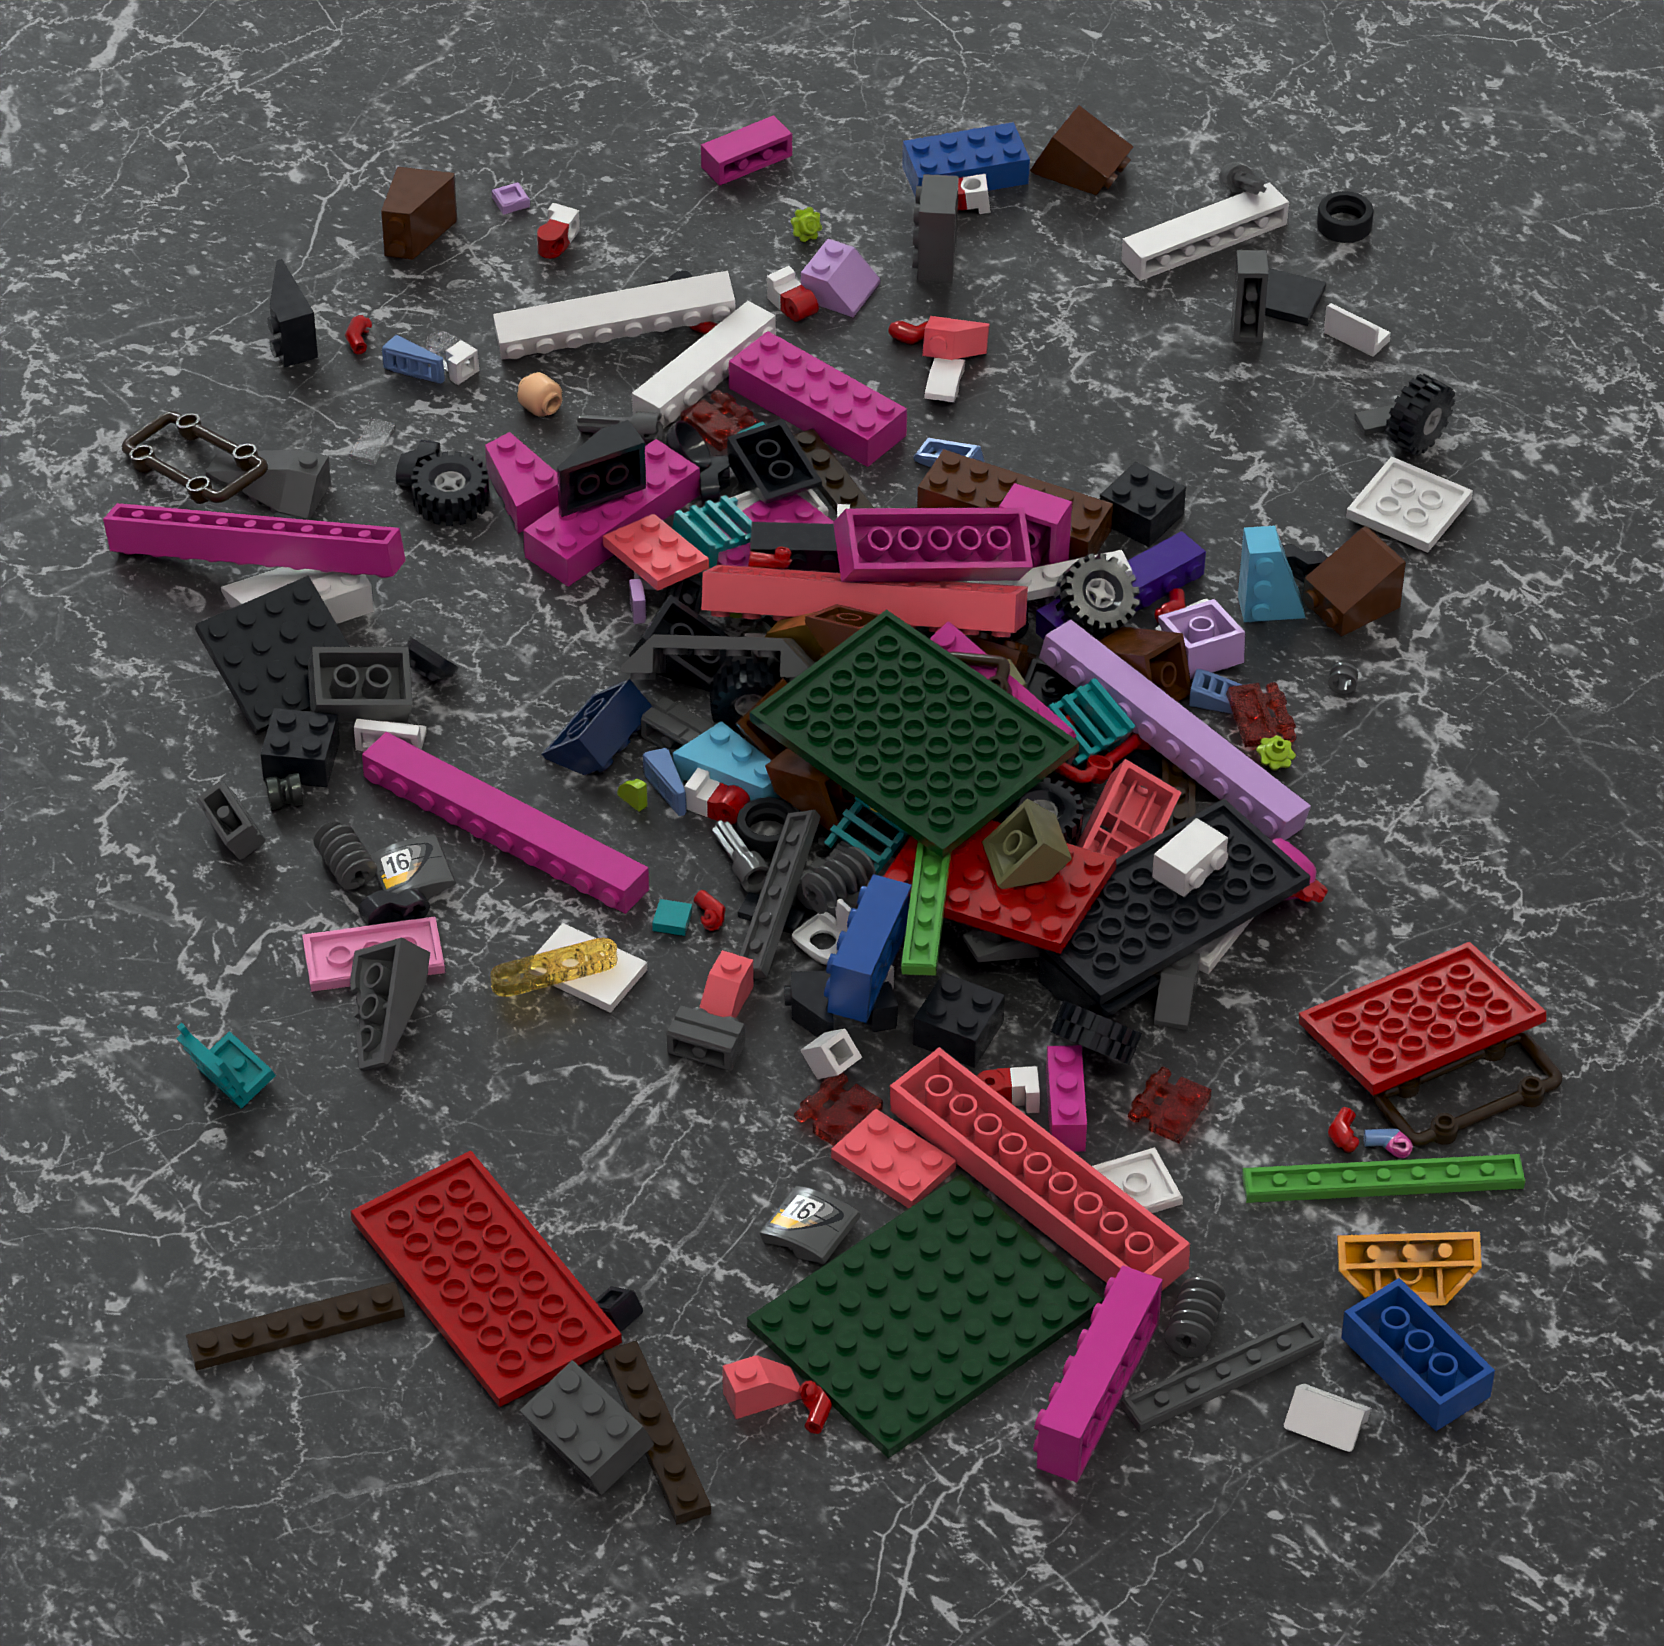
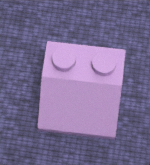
[801,239,880,317]
[1158,599,1245,679]

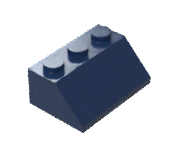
[541,679,654,775]

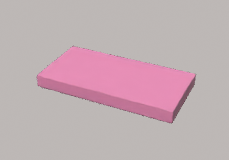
[302,916,445,992]

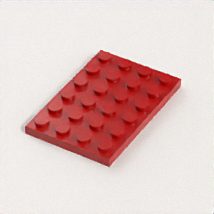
[883,820,1116,954]
[1299,942,1546,1096]

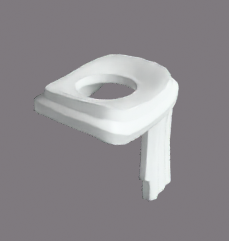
[792,899,851,965]

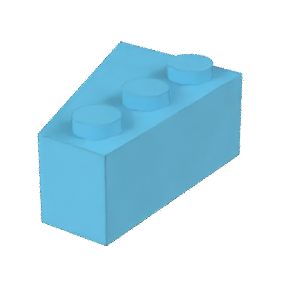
[1238,526,1306,622]
[673,721,786,802]

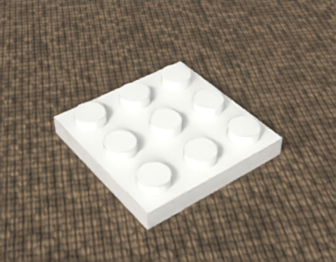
[1346,456,1473,553]

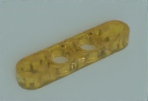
[490,937,618,997]

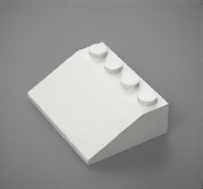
[221,567,374,624]

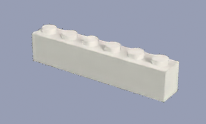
[1121,182,1289,281]
[632,301,776,428]

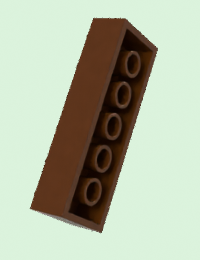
[917,449,1113,560]

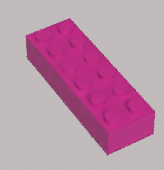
[729,331,907,467]
[523,439,700,587]
[833,508,1033,582]
[1033,1265,1163,1483]

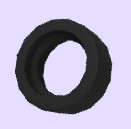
[1317,191,1374,243]
[737,797,797,859]

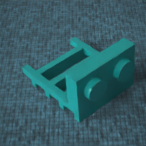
[672,495,753,578]
[1048,678,1136,766]
[824,797,908,875]
[176,1022,276,1109]

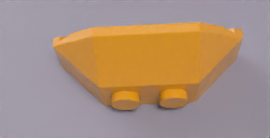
[1337,1232,1482,1306]

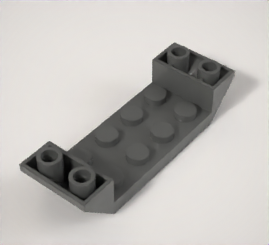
[621,635,815,682]

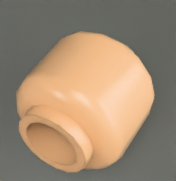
[517,372,562,417]

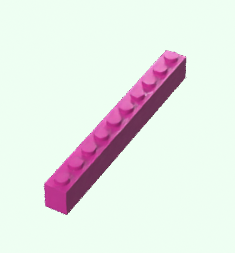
[103,503,406,578]
[362,732,649,914]

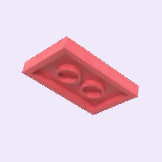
[603,514,709,591]
[831,1109,956,1208]

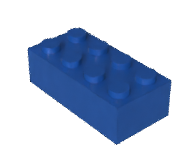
[902,122,1030,197]
[824,874,912,1023]
[1341,1278,1495,1431]

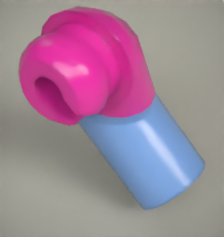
[1364,1129,1413,1158]

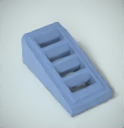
[382,335,445,384]
[914,438,984,467]
[1189,669,1259,717]
[643,748,686,816]

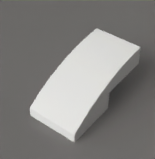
[924,358,965,402]

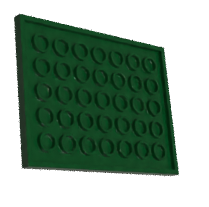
[750,609,1079,858]
[747,1174,1104,1459]

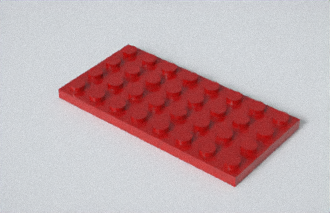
[350,1150,622,1407]

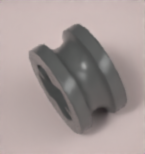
[1328,662,1358,694]

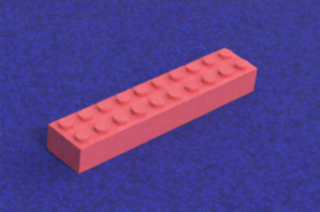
[701,565,1028,637]
[890,1047,1190,1291]

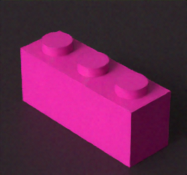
[701,115,792,186]
[1046,1045,1087,1152]

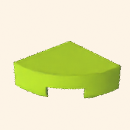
[617,779,647,812]

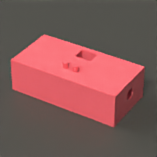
[1076,759,1182,858]

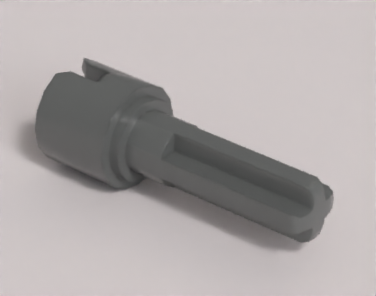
[1219,162,1267,195]
[577,412,664,443]
[713,820,769,893]

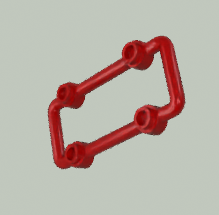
[1054,715,1152,784]

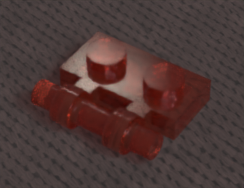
[681,389,759,452]
[1226,682,1297,748]
[1128,1067,1212,1144]
[794,1073,883,1146]

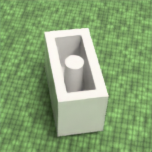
[1152,818,1228,897]

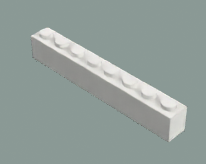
[493,271,735,360]

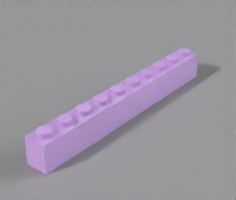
[1039,620,1311,841]

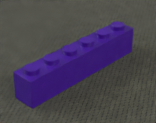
[1036,531,1206,640]

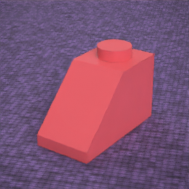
[922,316,989,360]
[699,950,754,1018]
[722,1355,802,1419]

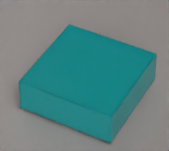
[652,899,692,936]

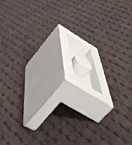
[1324,303,1391,357]
[354,719,427,751]
[1284,1384,1372,1452]

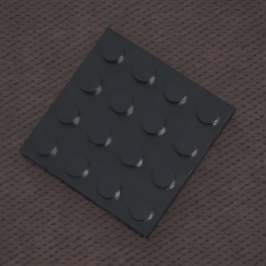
[195,575,350,735]

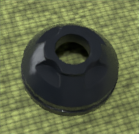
[666,421,711,472]
[405,637,459,682]

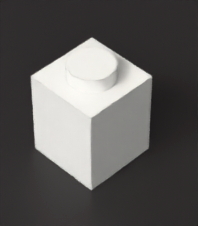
[800,1028,862,1079]

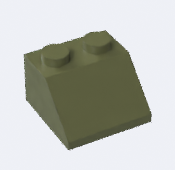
[982,799,1072,889]

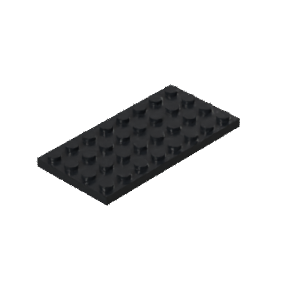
[1041,798,1310,1005]

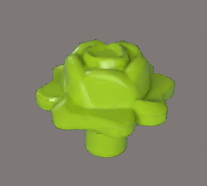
[791,207,822,242]
[1256,735,1296,771]

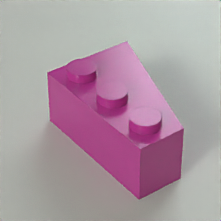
[485,432,559,534]

